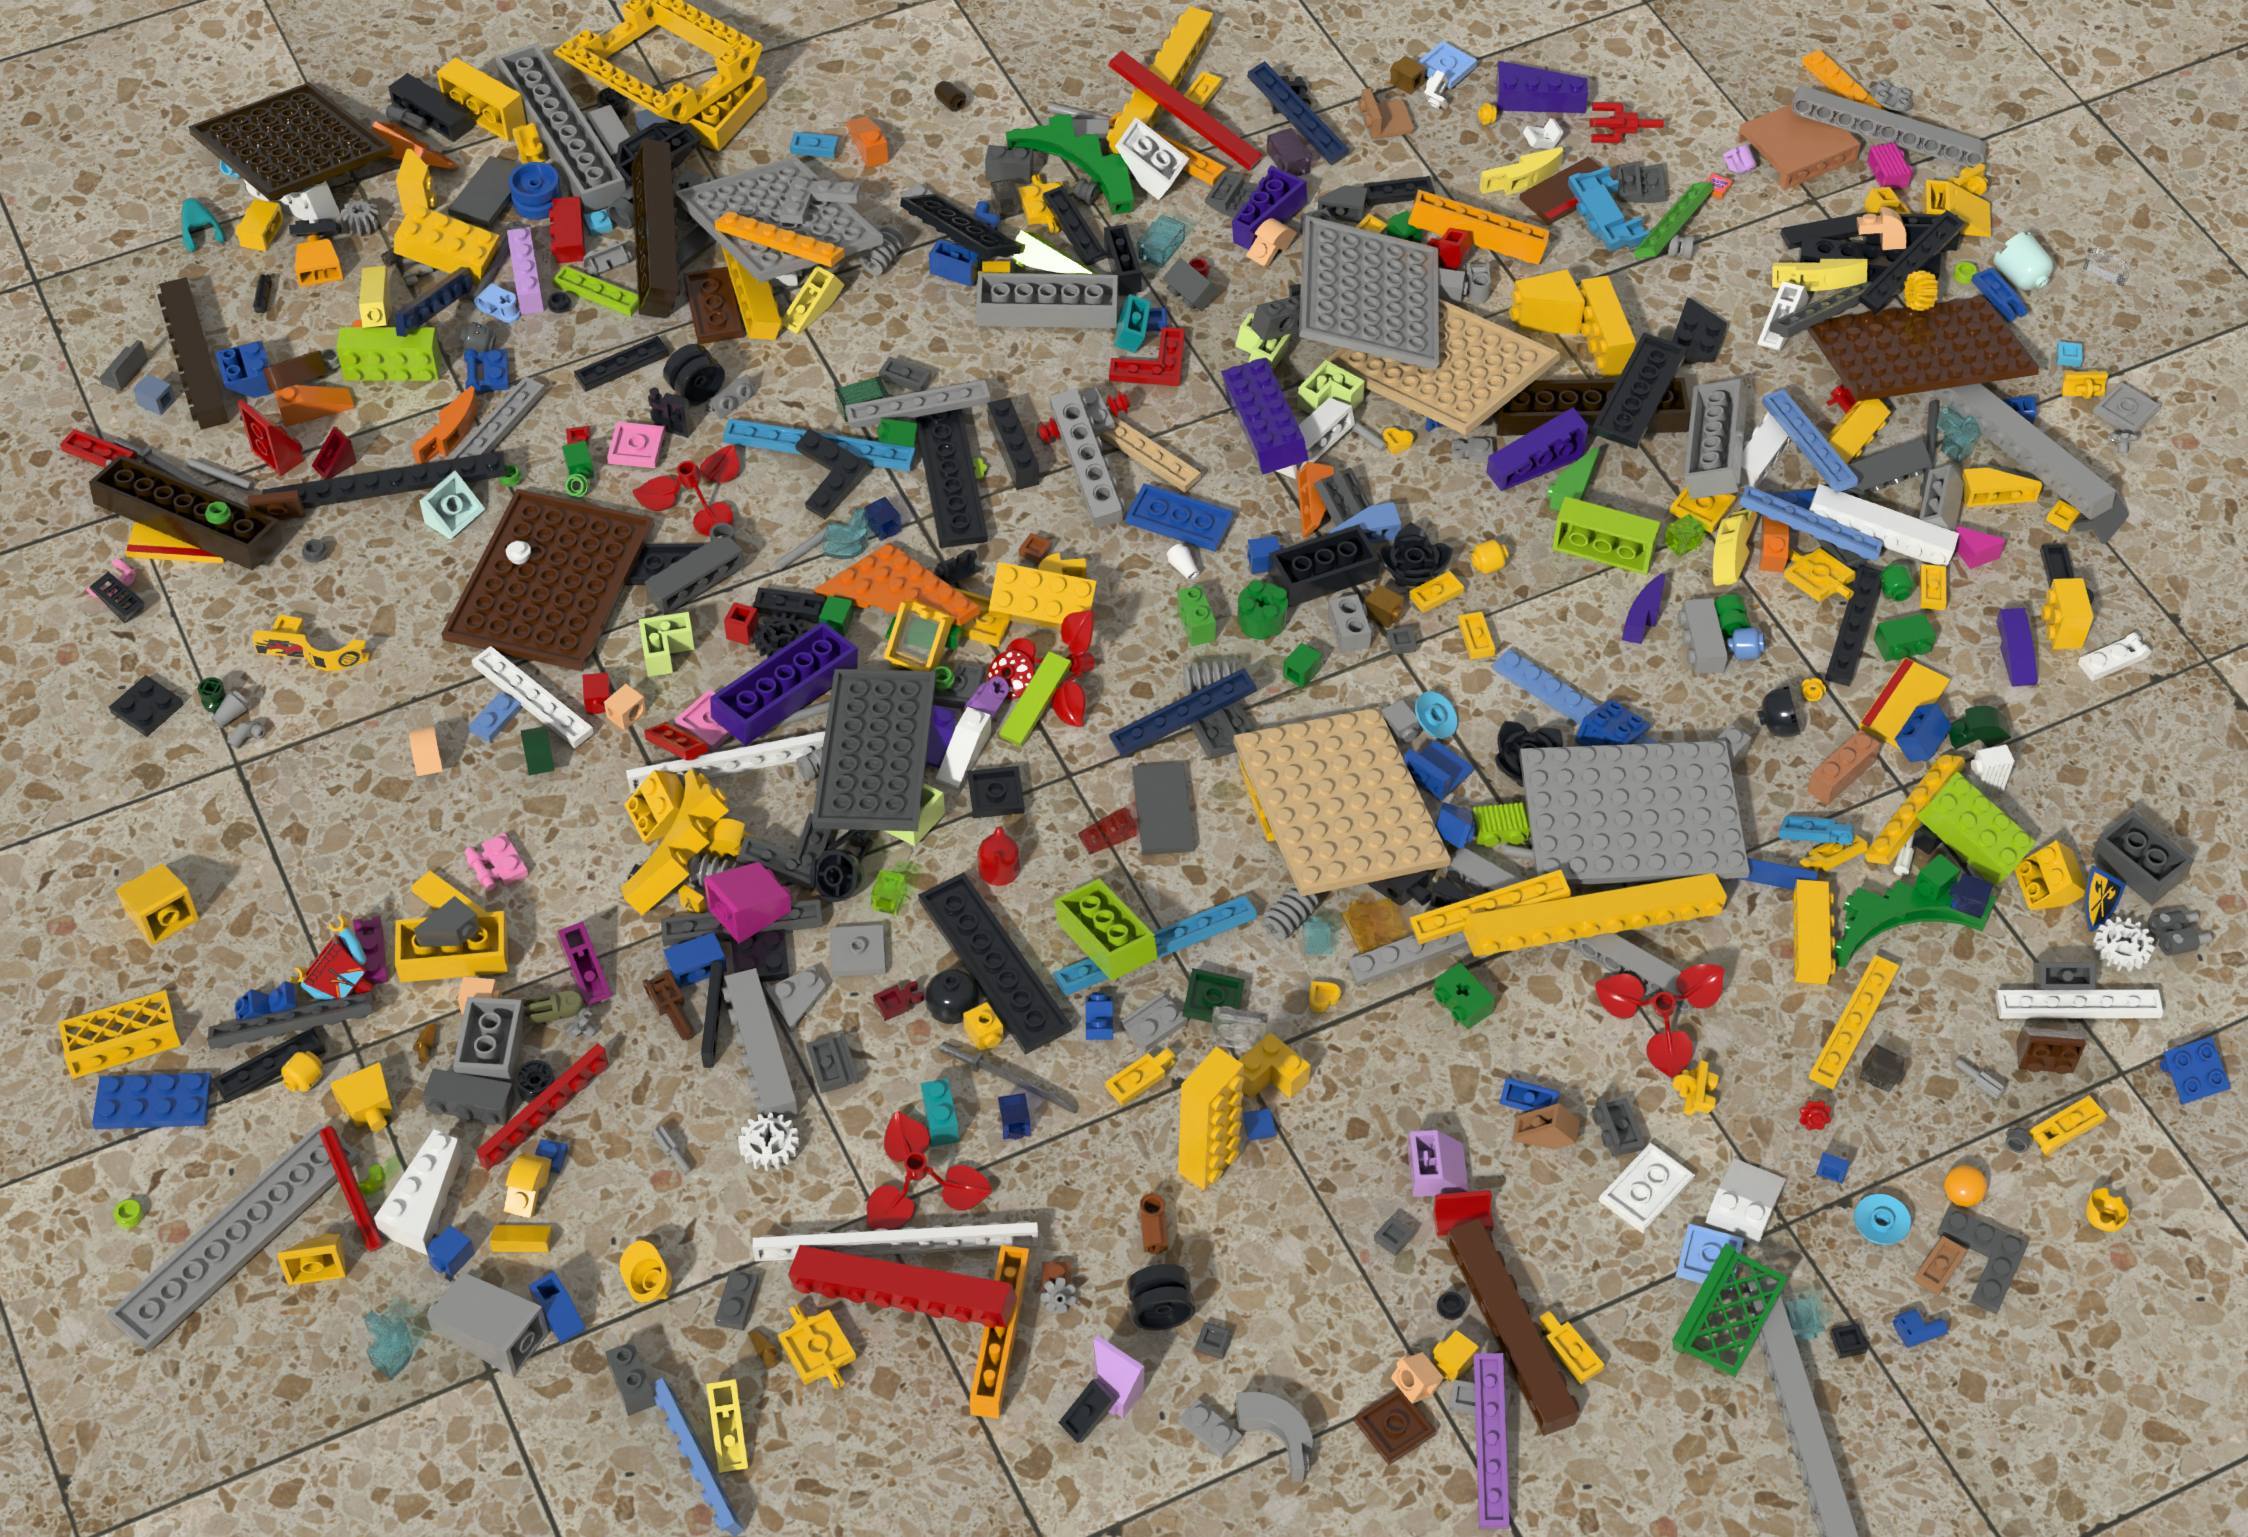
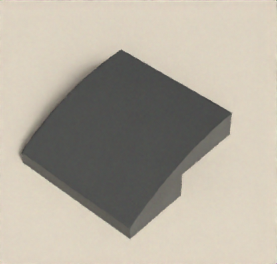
[1616,161,1667,203]
[1205,171,1259,218]
[1314,467,1371,527]
[1190,701,1255,760]

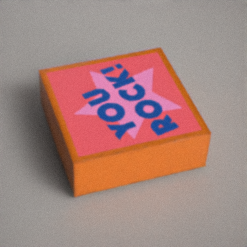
[1706,173,1732,200]

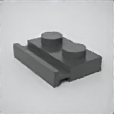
[806,1033,859,1093]

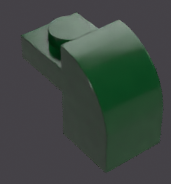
[1948,706,2011,750]
[520,725,555,776]

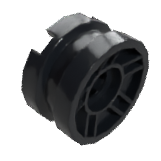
[596,87,629,120]
[515,1060,555,1103]

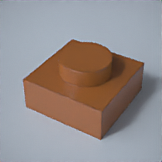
[1019,533,1052,564]
[1042,1262,1071,1291]

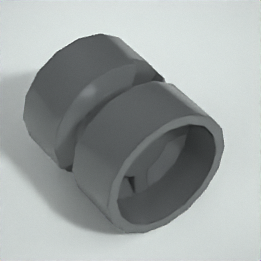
[607,186,634,229]

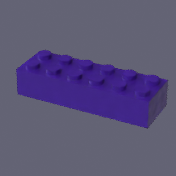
[1221,357,1309,475]
[710,621,858,746]

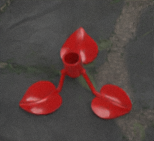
[632,444,740,536]
[1006,610,1095,727]
[1595,964,1724,1078]
[867,1111,992,1230]

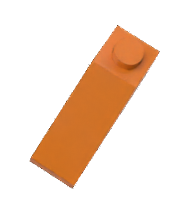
[846,116,889,168]
[274,385,355,427]
[1296,462,1334,537]
[1759,514,1789,572]

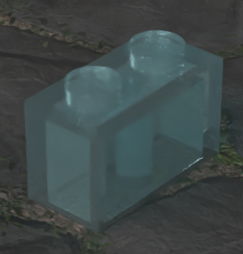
[1137,214,1185,268]

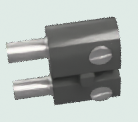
[2148,910,2212,956]

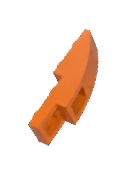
[412,386,478,465]

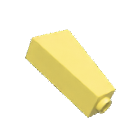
[359,265,393,328]

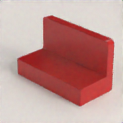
[1433,1190,1494,1236]

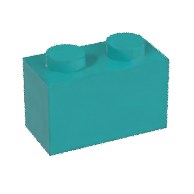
[1114,294,1151,353]
[921,1078,959,1147]

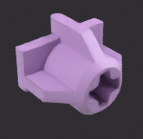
[1723,145,1757,174]

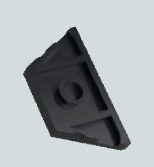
[1671,297,1727,364]

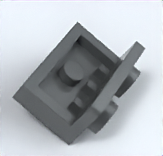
[1592,1096,1645,1157]

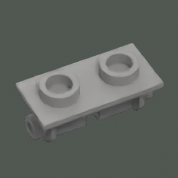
[582,240,632,276]
[706,374,755,419]

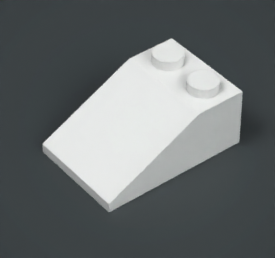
[1115,117,1189,200]
[1704,1158,1786,1248]

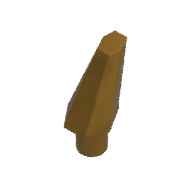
[412,1024,436,1062]
[748,1330,779,1369]

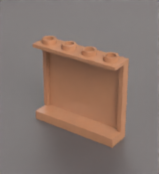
[1737,101,1861,190]

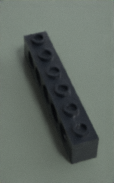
[1798,236,1941,282]

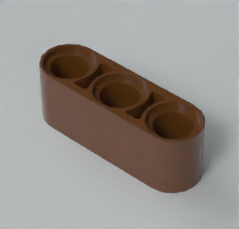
[262,350,328,392]

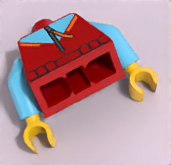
[290,916,373,1000]

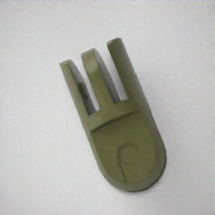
[522,990,584,1026]

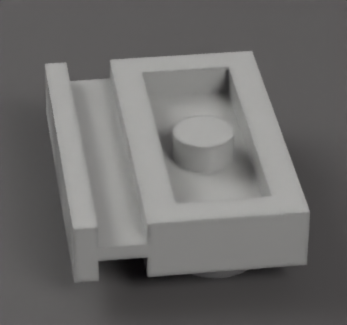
[1121,992,1187,1052]

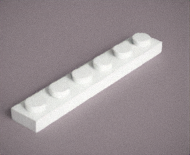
[472,646,594,748]
[1995,990,2164,1019]

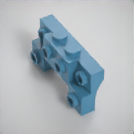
[1568,166,1650,252]

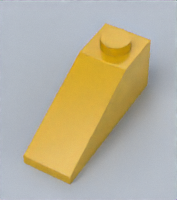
[1961,468,2042,507]

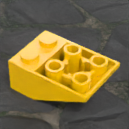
[1921,180,1991,237]

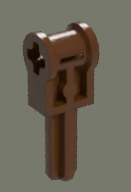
[642,969,696,1041]

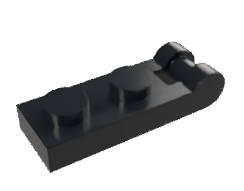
[753,587,827,623]

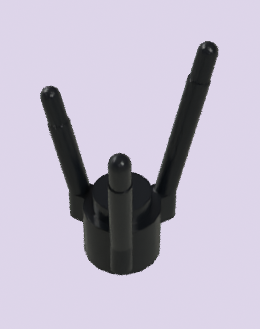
[825,830,874,862]

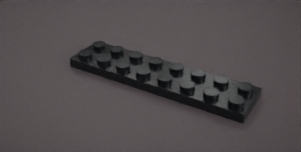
[914,409,988,548]
[918,872,1072,1055]

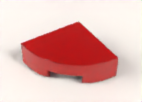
[566,426,591,444]

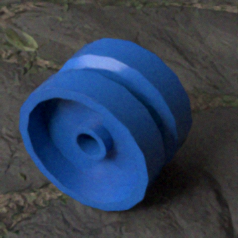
[509,162,562,220]

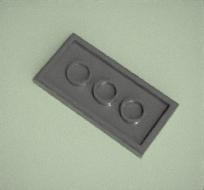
[448,156,522,227]
[1132,763,1194,855]

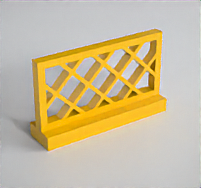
[58,990,181,1079]

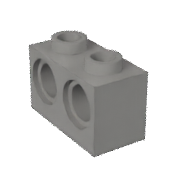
[1328,594,1374,653]

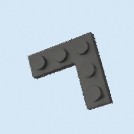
[736,813,831,890]
[1937,1207,2029,1314]

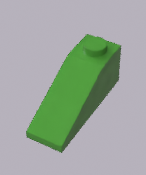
[1547,448,1599,511]

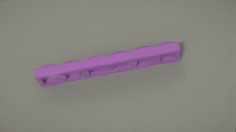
[1473,1353,1509,1529]

